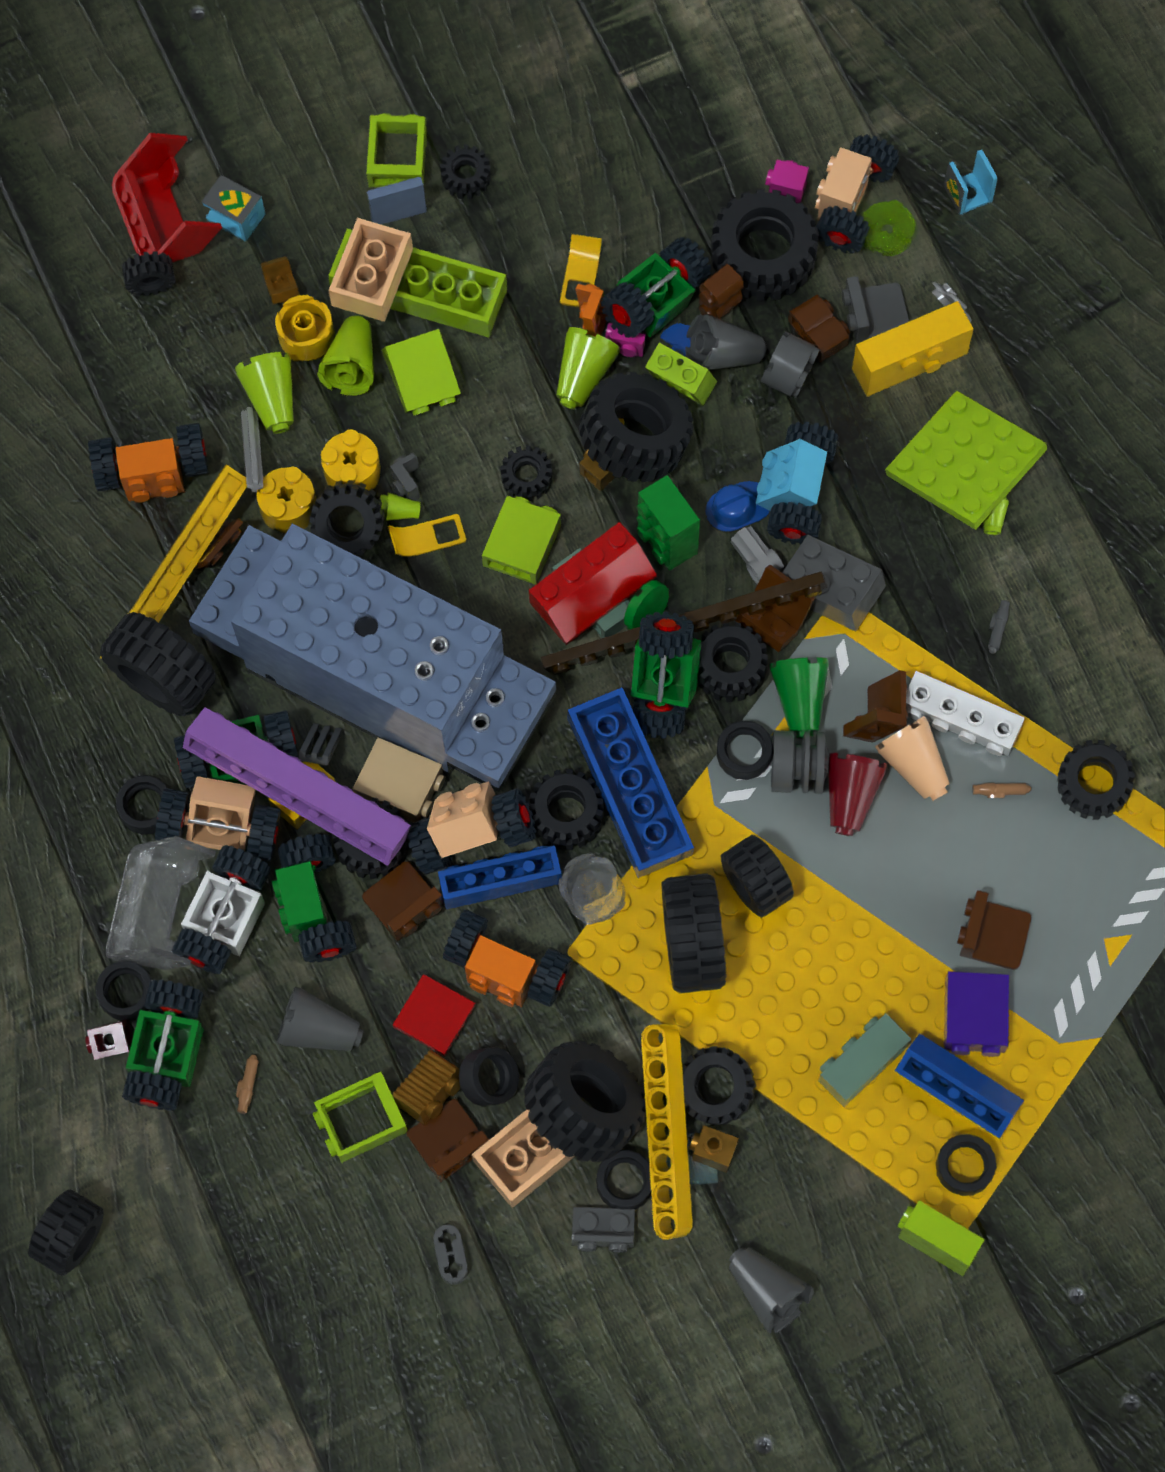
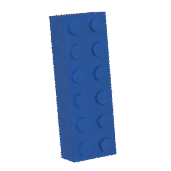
[567,687,694,878]

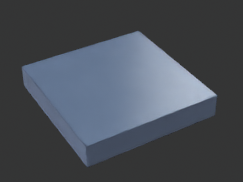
[367,177,427,225]

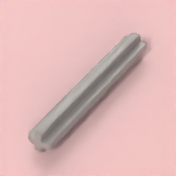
[241,407,264,492]

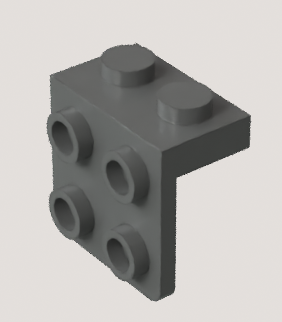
[841,276,909,343]

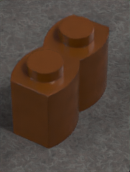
[699,264,743,319]
[788,295,850,362]

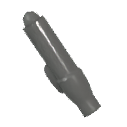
[988,600,1010,654]

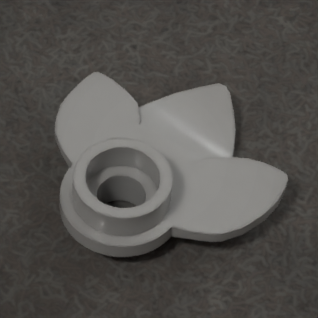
[932,282,972,322]

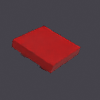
[392,974,476,1056]

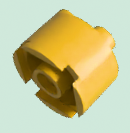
[275,295,335,361]
[321,429,381,491]
[257,466,316,533]

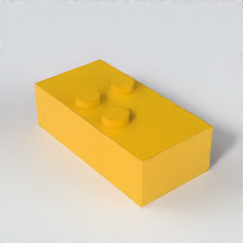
[852,301,974,397]

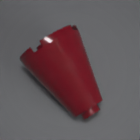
[828,753,887,836]

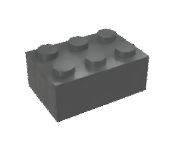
[782,535,886,631]

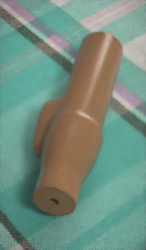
[972,783,1031,798]
[236,1054,259,1114]

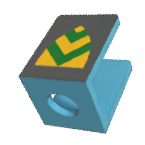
[944,149,998,215]
[202,175,265,242]

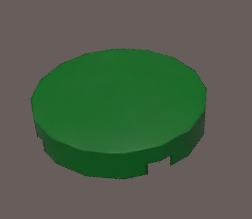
[624,580,669,630]

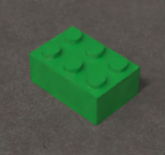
[636,475,700,571]

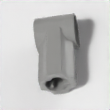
[731,526,784,585]

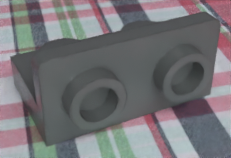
[572,1207,635,1253]

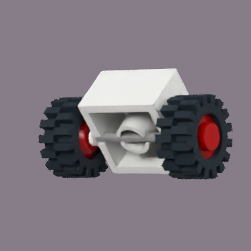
[171,845,271,975]

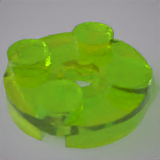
[862,200,915,256]

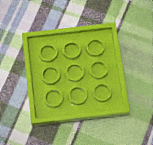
[885,390,1047,530]

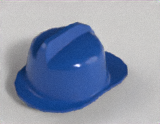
[706,481,770,532]

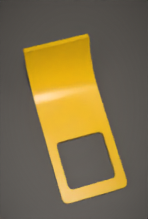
[560,234,602,307]
[388,514,466,557]

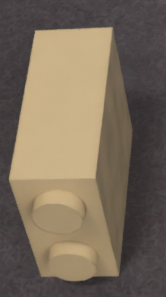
[352,737,446,823]

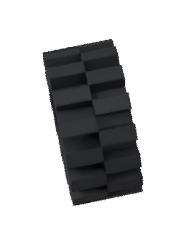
[440,144,491,199]
[122,251,175,296]
[501,445,553,501]

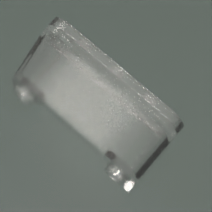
[106,836,216,970]

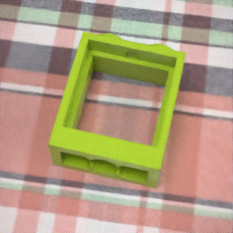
[366,113,427,188]
[645,342,717,406]
[312,1072,408,1163]

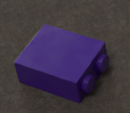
[944,971,1009,1057]

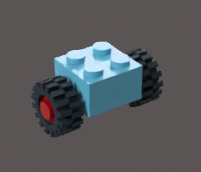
[756,422,838,545]

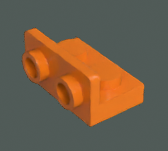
[575,284,607,336]

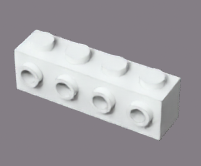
[906,671,1025,756]

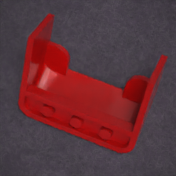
[112,133,222,263]

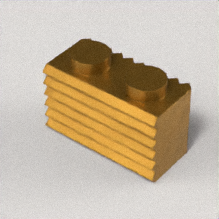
[392,1050,461,1125]

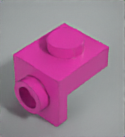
[606,323,645,357]

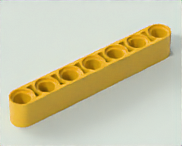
[641,1024,693,1240]

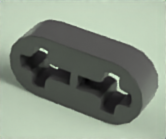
[434,1225,468,1285]

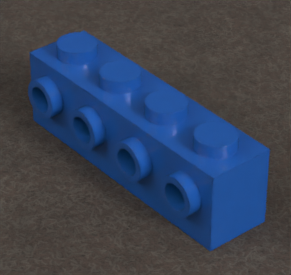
[438,846,562,910]
[895,1033,1024,1139]

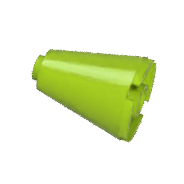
[317,315,374,395]
[556,327,620,410]
[235,352,294,434]

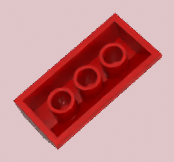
[529,522,657,645]

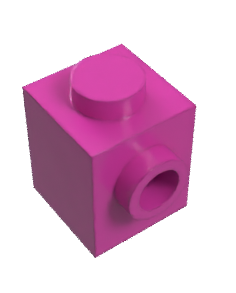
[765,160,809,204]

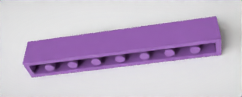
[183,707,411,866]

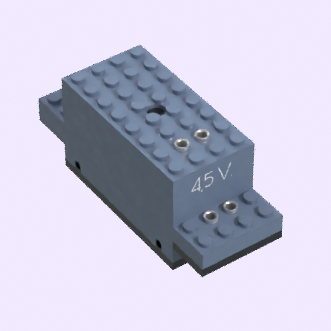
[189,523,557,792]

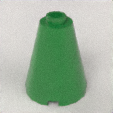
[770,657,829,739]

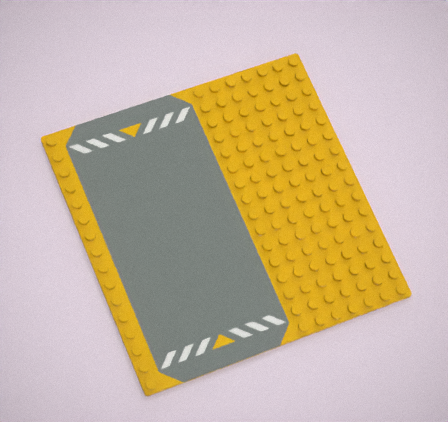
[567,612,1165,1229]

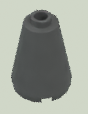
[685,314,767,370]
[276,987,364,1051]
[729,1247,814,1333]

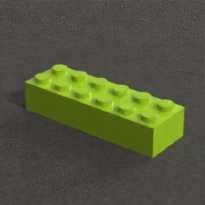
[328,228,507,338]

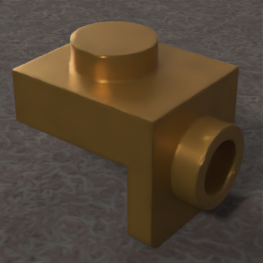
[261,256,300,304]

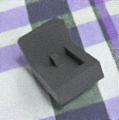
[390,452,419,501]

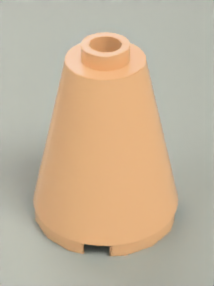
[875,716,950,801]

